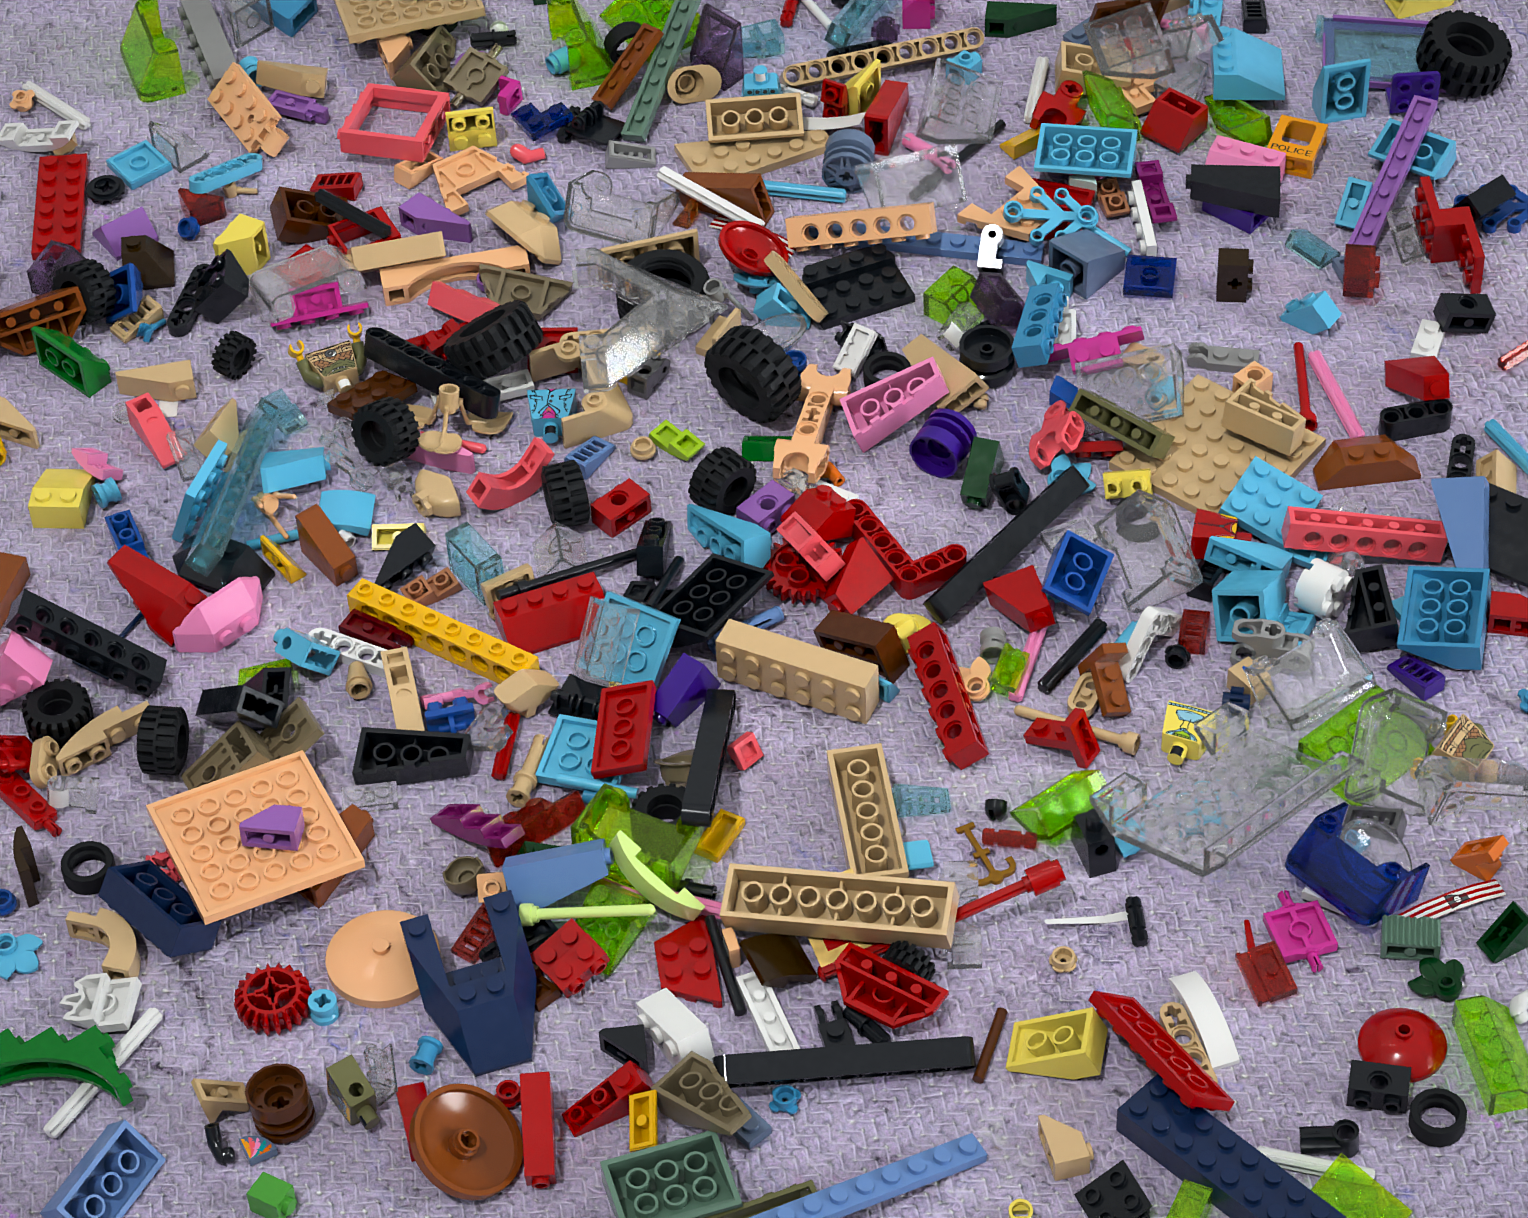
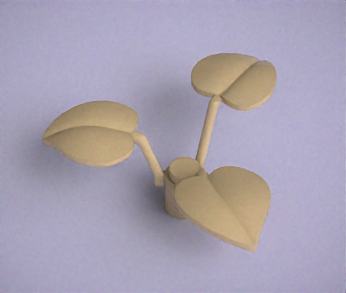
[402,384,513,454]

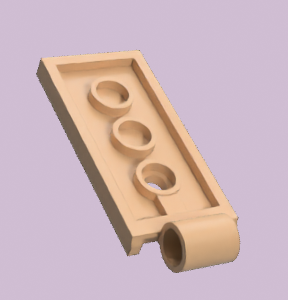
[207,62,289,157]

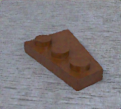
[1088,0,1169,36]

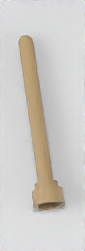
[1014,705,1141,755]

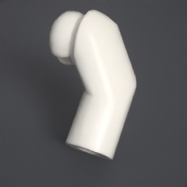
[1509,989,1528,1024]

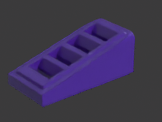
[1387,653,1446,702]

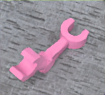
[419,682,495,709]

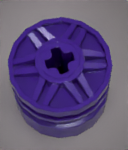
[909,408,977,478]

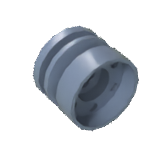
[822,129,875,194]

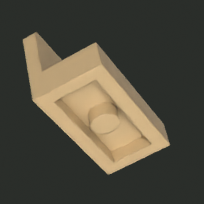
[695,308,741,357]
[1476,449,1517,493]

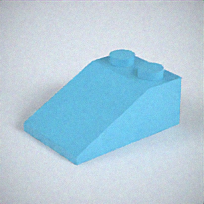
[1312,58,1371,124]

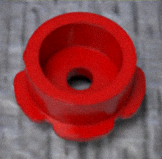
[494,1080,521,1108]

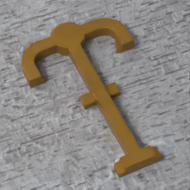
[955,822,1016,886]

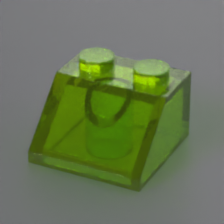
[923,265,993,333]

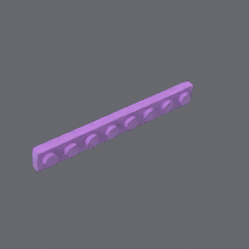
[1347,95,1438,258]

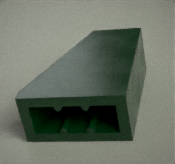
[960,437,1005,509]

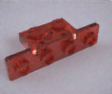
[485,790,587,867]

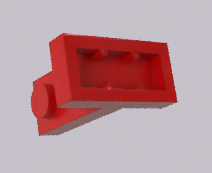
[1023,708,1101,769]

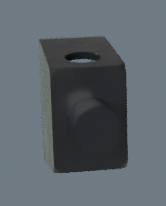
[1070,809,1116,878]

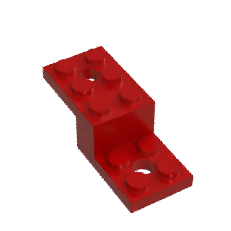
[1413,176,1485,294]

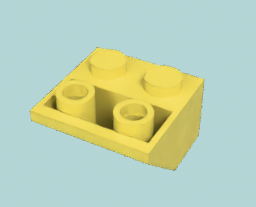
[445,107,497,151]
[213,213,271,275]

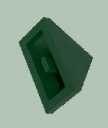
[1476,901,1528,963]

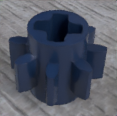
[1221,686,1251,720]

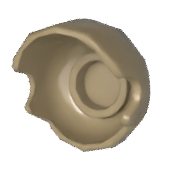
[442,856,486,895]

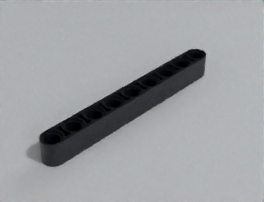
[923,465,1090,625]
[681,689,736,827]
[712,1036,976,1088]

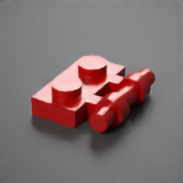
[0,735,33,773]

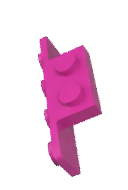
[269,281,369,330]
[1048,326,1144,375]

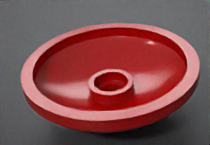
[718,221,789,277]
[1357,1008,1447,1083]

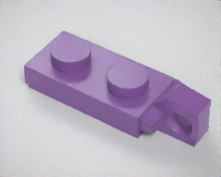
[268,89,330,124]

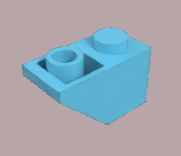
[1279,291,1342,335]

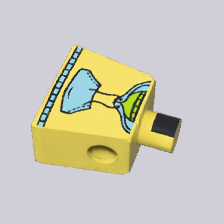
[1161,700,1219,765]

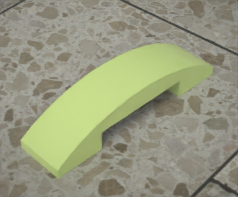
[609,830,705,921]

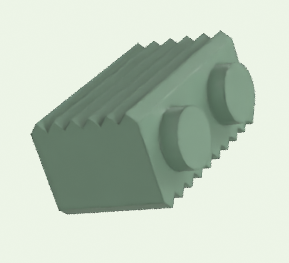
[1380,914,1441,961]

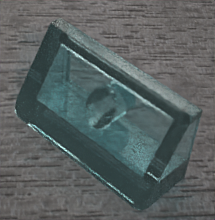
[1285,229,1341,269]

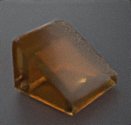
[672,198,698,229]

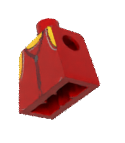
[1189,509,1252,559]

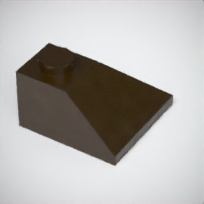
[121,235,175,290]

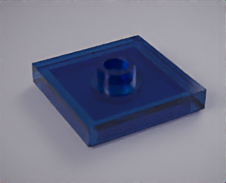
[1123,255,1177,298]

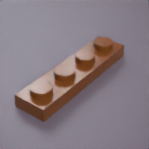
[591,23,664,110]

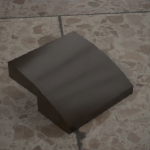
[13,826,41,908]
[739,933,817,988]

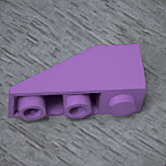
[398,192,473,243]

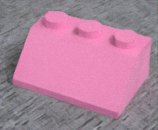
[1205,135,1286,183]

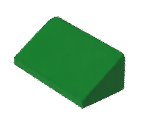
[742,436,793,461]

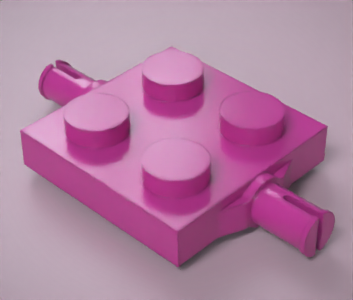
[1263,890,1338,973]

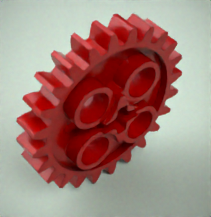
[762,538,843,605]

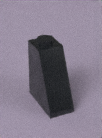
[1452,174,1516,223]

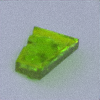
[1311,1153,1414,1218]

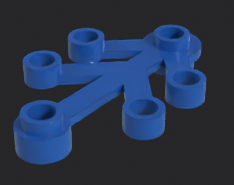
[1453,184,1528,234]

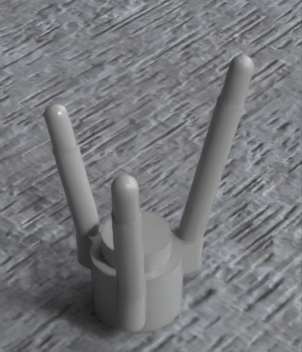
[703,278,754,325]

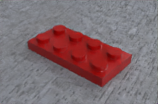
[591,680,656,779]

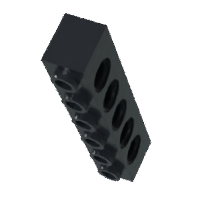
[5,589,167,697]

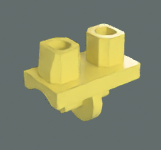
[1103,469,1153,499]

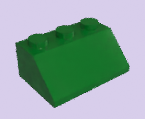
[31,326,112,398]

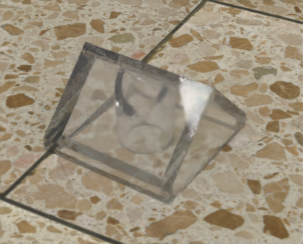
[148,121,210,173]
[532,522,588,578]

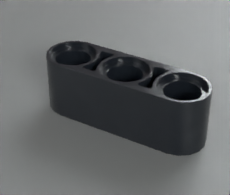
[1378,399,1453,441]

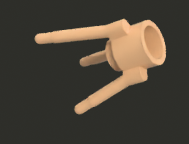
[251,491,296,539]

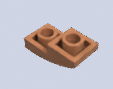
[1096,177,1130,218]
[400,567,462,606]

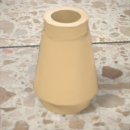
[345,661,372,699]

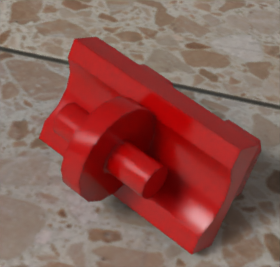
[422,318,465,361]

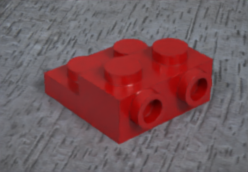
[530,918,610,999]

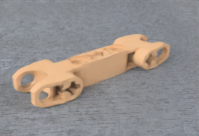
[773,364,852,484]

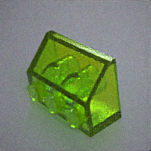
[1082,70,1142,141]
[1010,769,1115,843]

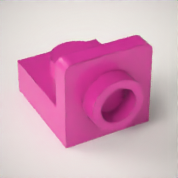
[497,75,523,116]

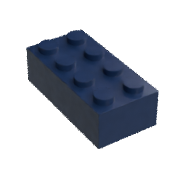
[98,860,222,958]

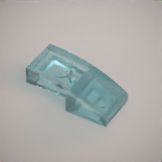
[259,388,308,435]

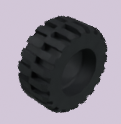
[1416,10,1512,98]
[443,300,543,380]
[704,325,802,423]

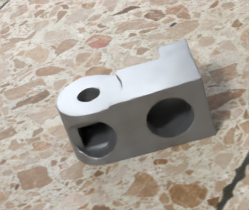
[627,353,670,400]

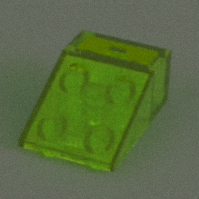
[575,879,654,976]

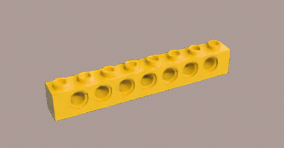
[347,578,540,684]

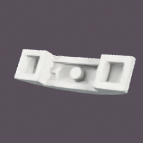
[0,120,79,152]
[1168,971,1240,1071]

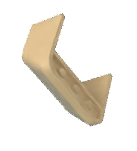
[528,340,633,449]

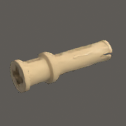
[506,734,549,808]

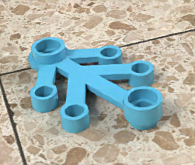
[1003,186,1099,246]

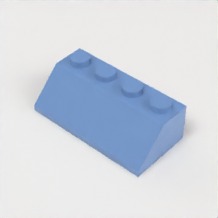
[40,1119,166,1218]

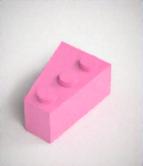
[0,631,53,706]

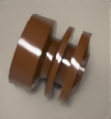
[245,1063,316,1144]

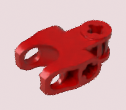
[1029,80,1087,130]

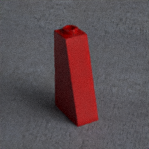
[864,80,909,156]
[520,1071,557,1189]

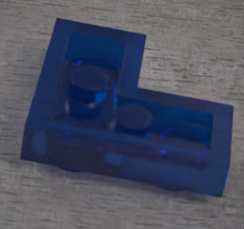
[511,102,573,142]

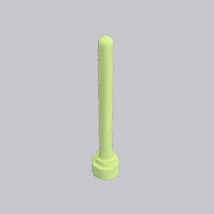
[519,903,655,926]

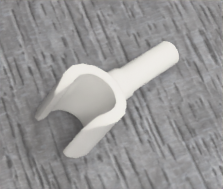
[339,529,356,549]

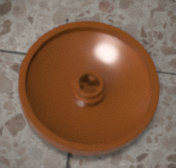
[409,1084,523,1200]

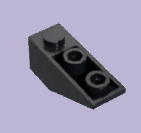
[637,517,672,577]
[375,522,436,590]

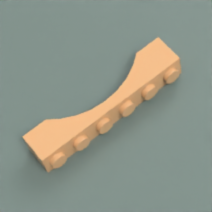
[379,245,531,306]

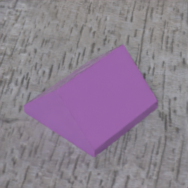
[92,207,159,261]

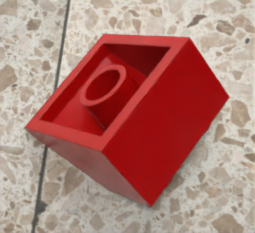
[780,485,856,541]

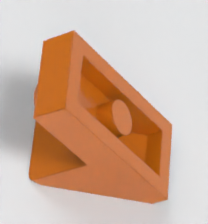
[1450,835,1509,881]

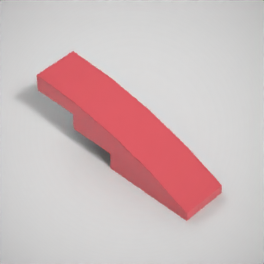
[427,281,500,323]

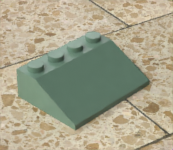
[600,1131,743,1218]

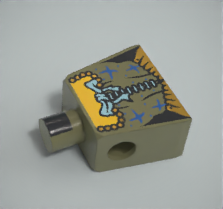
[326,1054,380,1130]

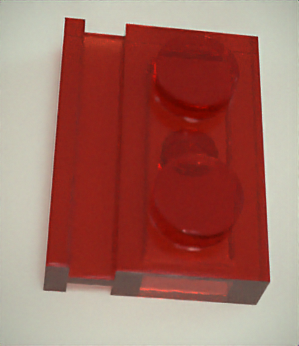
[1235,941,1298,1007]

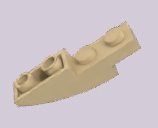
[380,646,425,731]
[56,701,149,779]

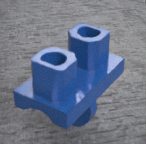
[424,696,476,733]

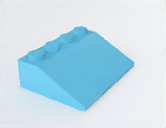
[1210,26,1285,100]
[1034,123,1138,178]

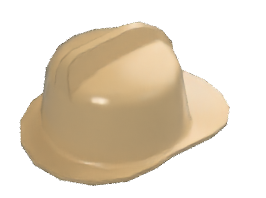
[667,64,722,104]

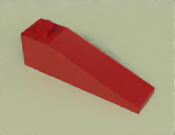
[107,545,208,647]

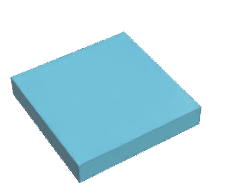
[106,140,173,190]

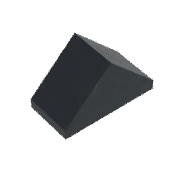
[599,1024,649,1075]

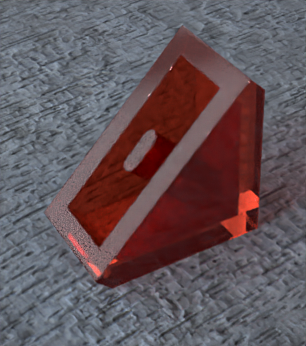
[178,188,227,226]

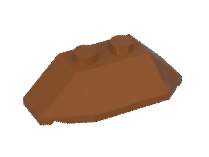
[0,286,87,356]
[1313,434,1421,491]

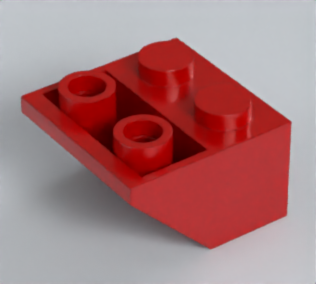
[1140,87,1209,153]

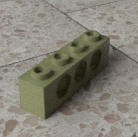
[1068,388,1175,460]

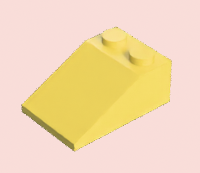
[28,469,96,529]
[1006,1007,1108,1080]

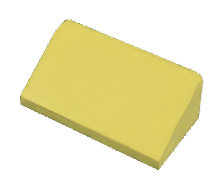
[372,523,426,551]

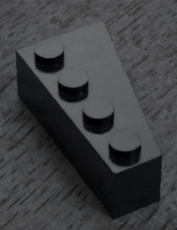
[352,727,474,791]

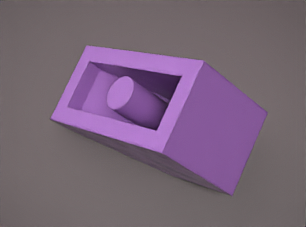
[239,804,305,851]

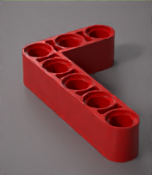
[848,499,967,600]

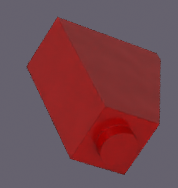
[1384,356,1450,401]
[823,537,894,614]
[983,565,1056,633]

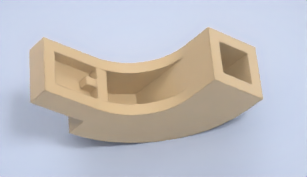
[65,907,141,980]

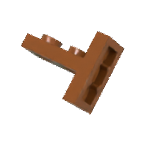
[1078,643,1131,717]

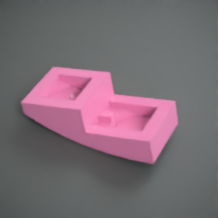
[71,447,123,481]

